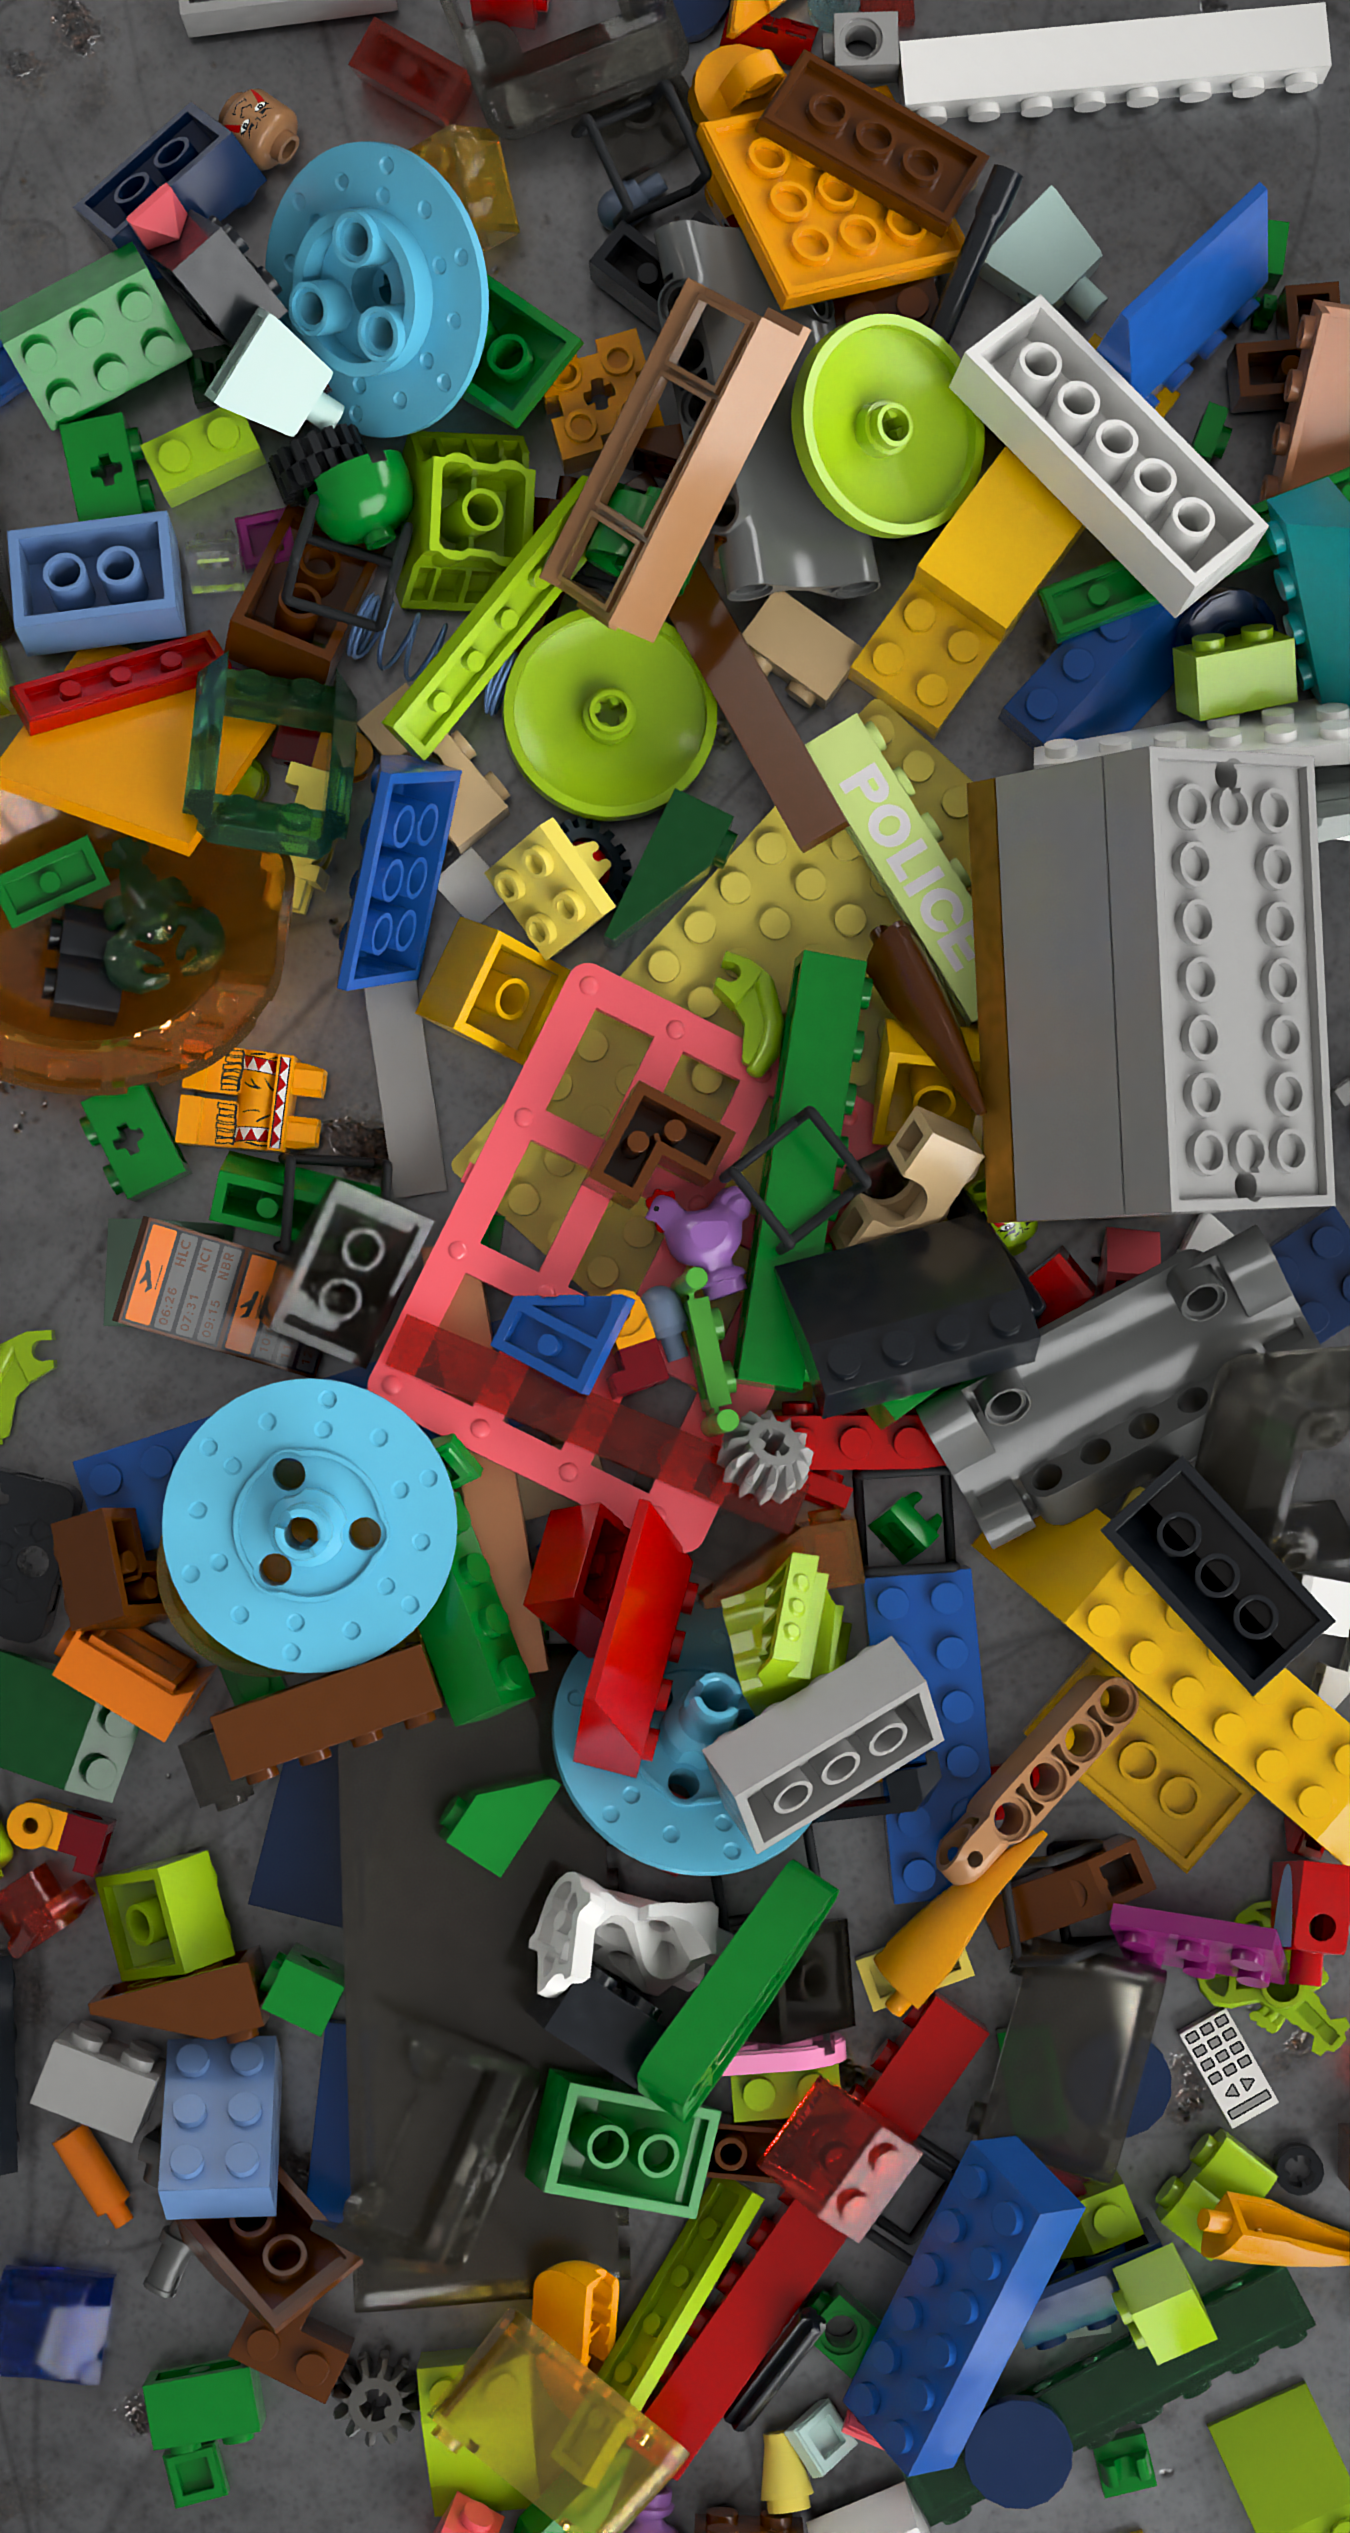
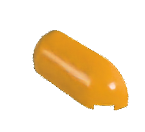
[530,2260,619,2423]

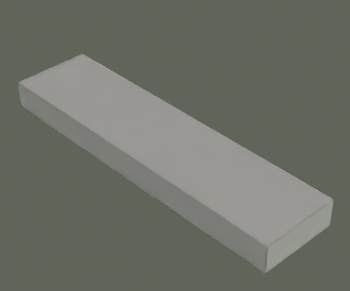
[364,980,448,1199]

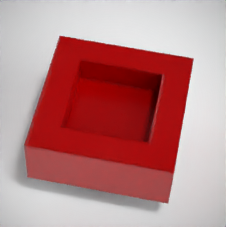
[791,1470,853,1515]

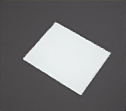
[438,847,504,924]

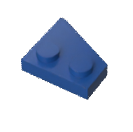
[490,1294,635,1395]

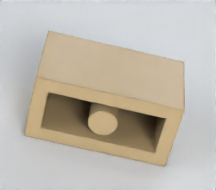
[742,591,863,710]

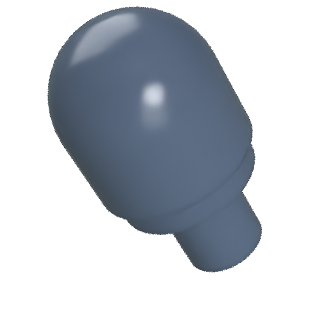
[597,171,668,231]
[641,1285,689,1363]

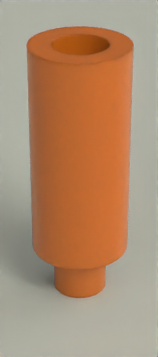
[52,2123,134,2229]

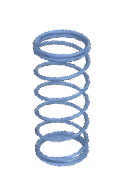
[346,592,518,717]

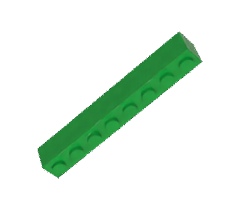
[732,950,873,1393]

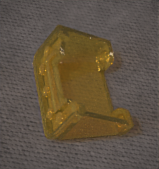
[427,2307,690,2533]

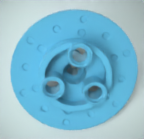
[265,141,489,438]
[162,1378,458,1673]
[552,1602,812,1876]

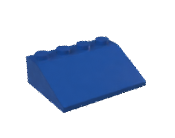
[1096,182,1268,409]
[337,755,462,991]

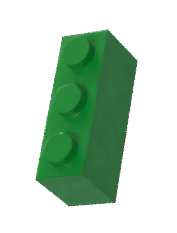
[209,1150,381,1258]

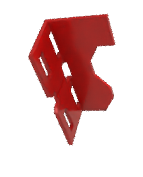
[719,11,819,66]

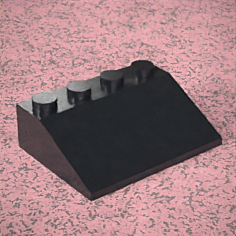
[774,1211,1041,1419]

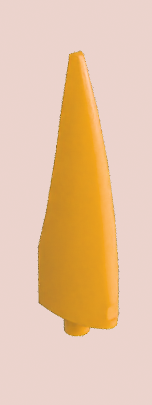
[873,1830,1048,2017]
[1197,2191,1350,2267]

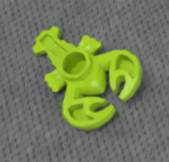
[1196,1900,1350,2057]

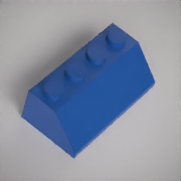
[998,603,1185,751]

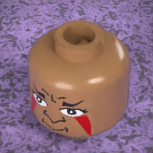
[218,88,299,171]

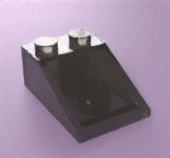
[256,1177,434,1369]

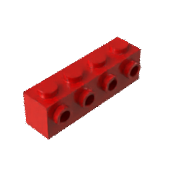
[767,1401,947,1470]

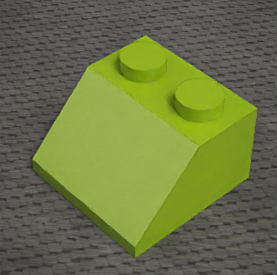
[95,1850,235,1982]

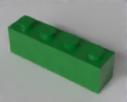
[418,1492,536,1727]

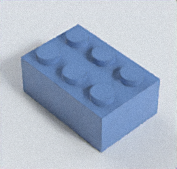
[7,510,187,657]
[158,2036,283,2220]

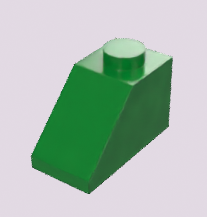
[438,1773,562,1878]

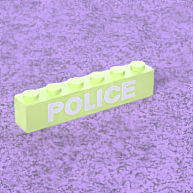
[805,713,978,1027]

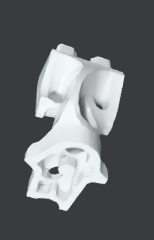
[528,1872,734,1998]

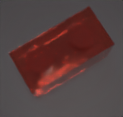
[348,16,477,132]

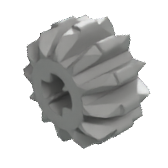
[716,1410,814,1506]

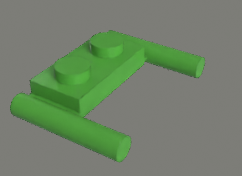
[670,1267,739,1437]

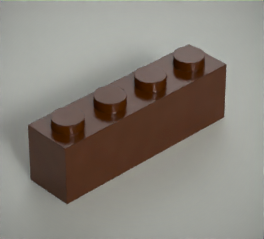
[210,1640,445,1785]

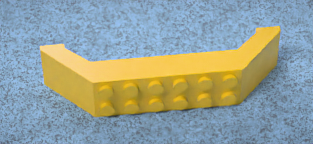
[971,1508,1350,1866]

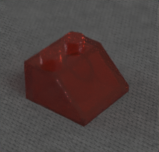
[756,2075,924,2243]

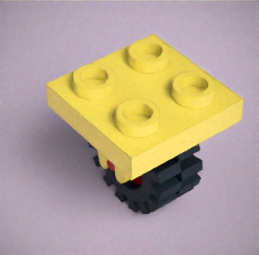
[484,817,632,961]

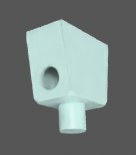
[979,185,1108,323]
[204,306,345,437]

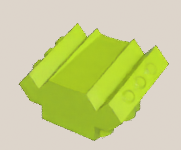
[395,431,536,611]
[721,1552,852,1717]

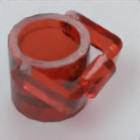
[0,1861,96,1959]

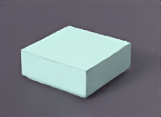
[783,2398,858,2478]

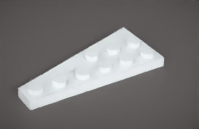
[1034,698,1350,769]

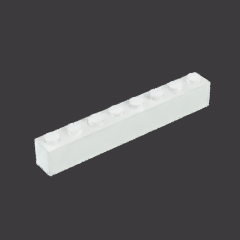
[898,2,1332,126]

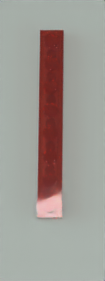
[384,1314,810,1536]

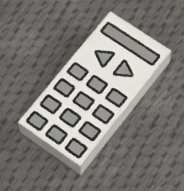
[1177,2007,1279,2129]

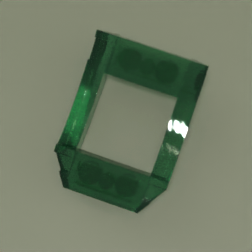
[182,650,357,860]

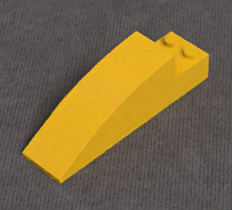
[848,333,1181,739]

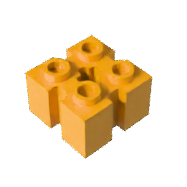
[542,328,665,475]

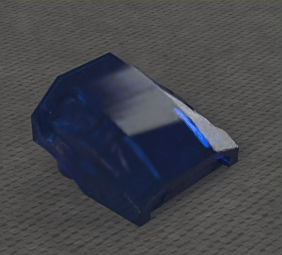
[0,2265,117,2385]

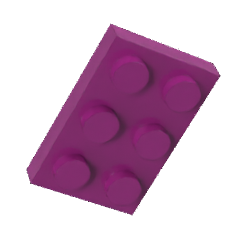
[1109,1903,1288,1988]

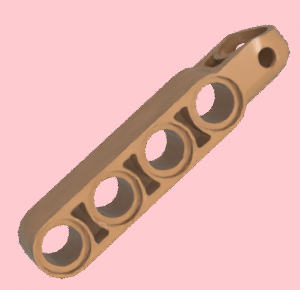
[936,1675,1139,1886]

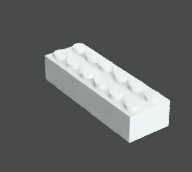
[949,294,1269,618]

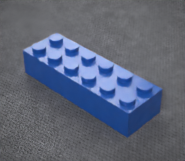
[860,1565,1001,1904]
[842,2135,1086,2477]

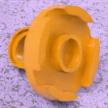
[688,44,787,126]

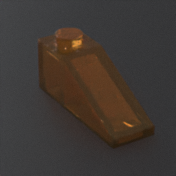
[697,1507,865,1609]

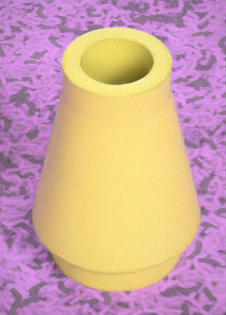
[761,2429,814,2514]

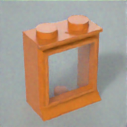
[52,1626,218,1743]

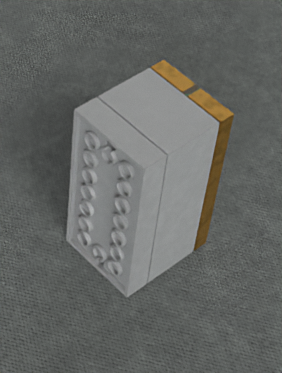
[967,746,1336,1223]

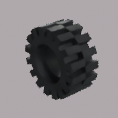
[268,423,368,507]

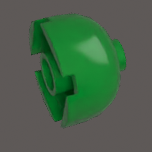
[303,449,414,550]

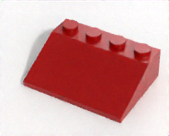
[573,1498,699,1778]

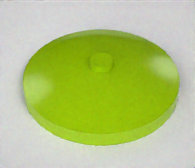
[791,314,985,539]
[502,609,718,821]

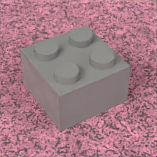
[30,2020,166,2143]

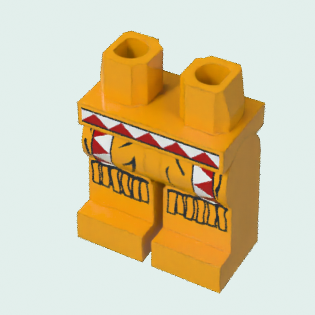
[175,1039,328,1154]

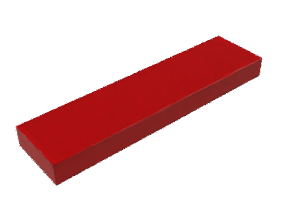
[9,630,232,736]

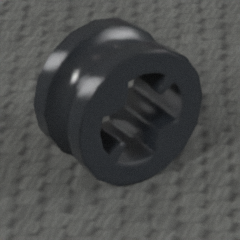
[1272,2142,1324,2196]

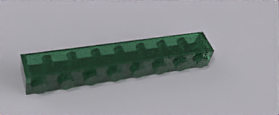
[901,2265,1316,2527]

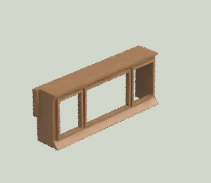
[539,277,811,643]

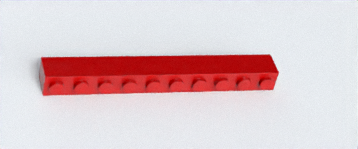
[624,1990,990,2481]

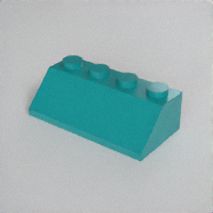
[1265,477,1350,709]

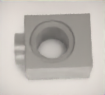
[822,11,899,84]

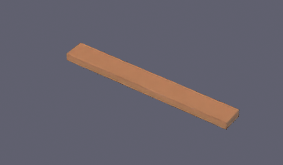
[421,1246,550,1674]

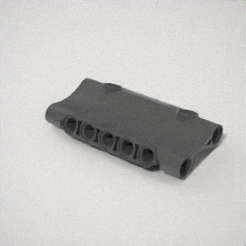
[654,220,881,602]
[915,1225,1333,1550]

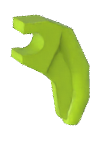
[712,951,785,1078]
[0,1330,57,1446]

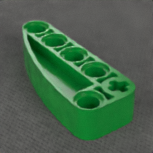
[637,1859,839,2124]

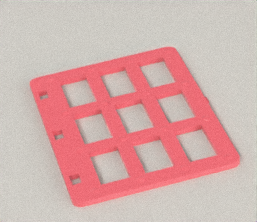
[367,963,889,1553]

